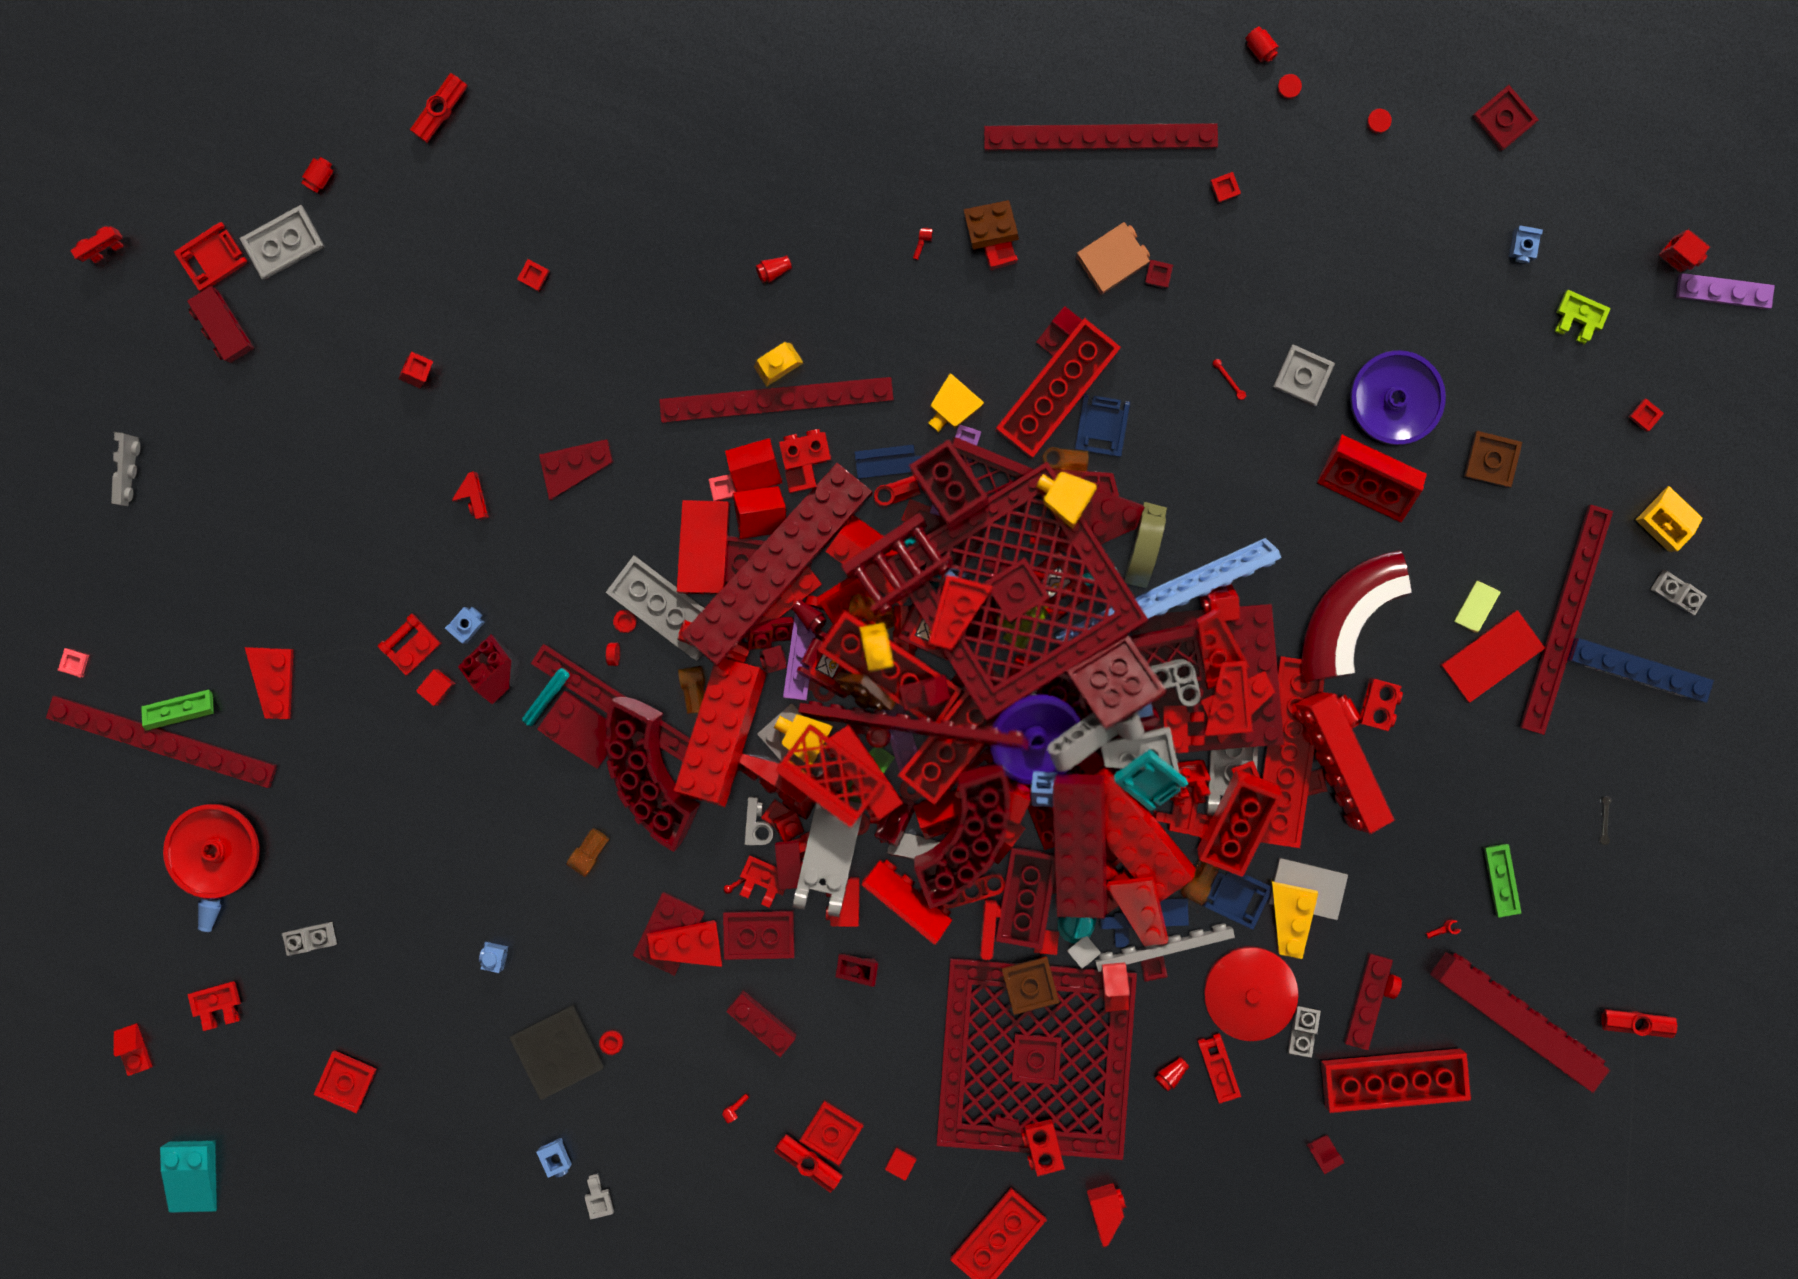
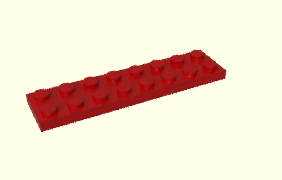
[1260,656,1325,848]

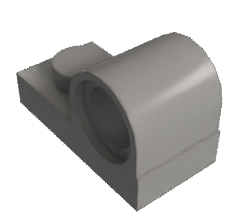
[745,796,774,845]

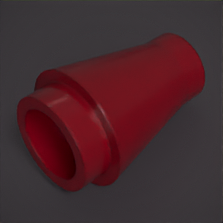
[792,600,826,633]

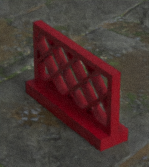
[951,437,1034,524]
[1128,623,1206,687]

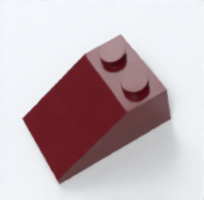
[537,691,607,769]

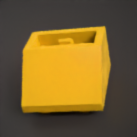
[1636,486,1703,552]

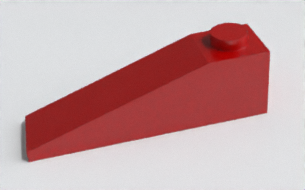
[737,754,818,820]

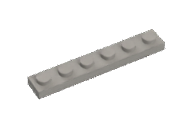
[1094,924,1235,972]

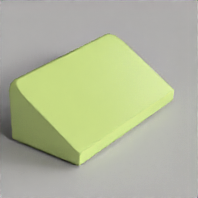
[1454,581,1500,633]

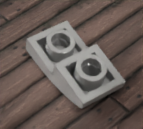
[1650,570,1707,616]
[887,833,940,862]
[282,922,337,956]
[1287,1006,1321,1058]

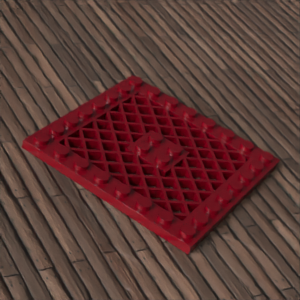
[887,462,1149,720]
[936,958,1137,1160]

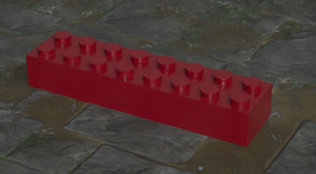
[1430,952,1610,1093]

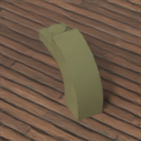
[1124,502,1167,588]

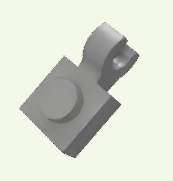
[585,1174,614,1220]

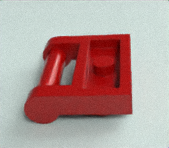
[378,613,441,676]

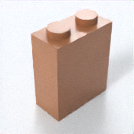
[1076,222,1150,295]

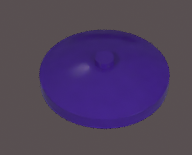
[1350,350,1446,445]
[990,695,1081,784]

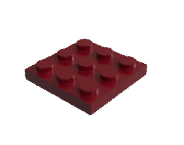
[1066,634,1166,730]

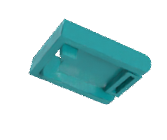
[1114,749,1188,811]

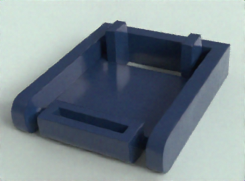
[1074,394,1130,457]
[1202,870,1272,930]

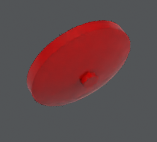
[163,804,259,898]
[1204,947,1298,1041]

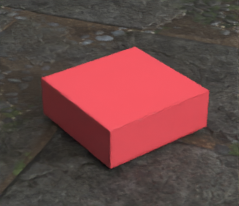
[709,474,736,501]
[58,648,89,677]

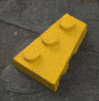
[1272,881,1318,959]

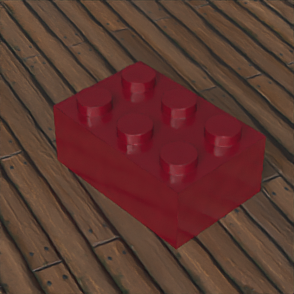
[909,440,989,529]

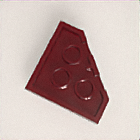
[1055,488,1145,556]

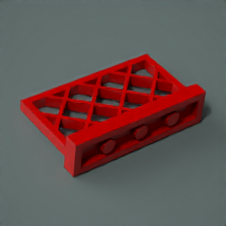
[774,723,886,828]

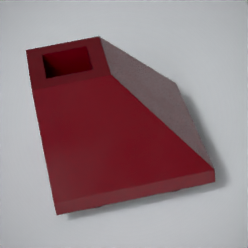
[458,635,511,704]

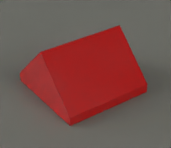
[725,438,783,492]
[732,486,786,539]

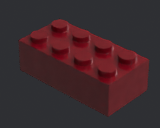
[995,847,1056,949]

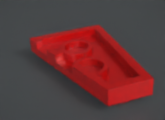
[646,920,722,967]

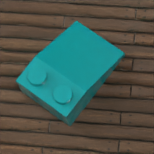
[160,1141,217,1212]

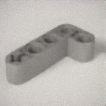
[1150,659,1200,706]
[1048,711,1144,771]

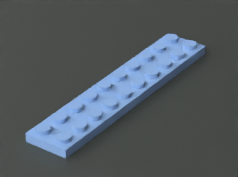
[1054,538,1281,646]

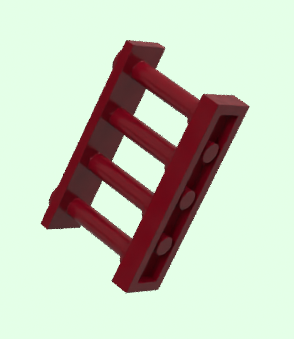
[841,513,953,616]

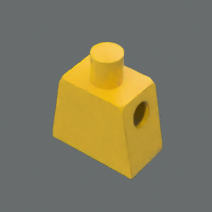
[754,342,803,387]
[928,373,984,432]
[1036,472,1097,528]
[860,623,893,672]
[774,714,833,764]

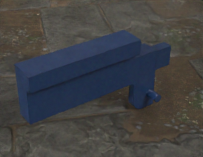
[855,445,924,488]
[1100,898,1189,947]

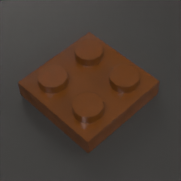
[963,200,1019,249]
[1464,431,1523,488]
[834,672,896,711]
[1002,956,1059,1015]

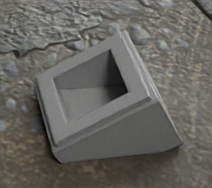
[1067,936,1101,969]

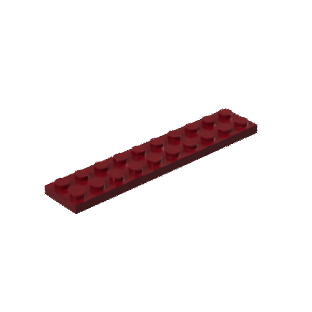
[681,463,873,666]

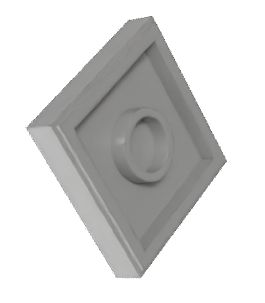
[1273,344,1335,406]

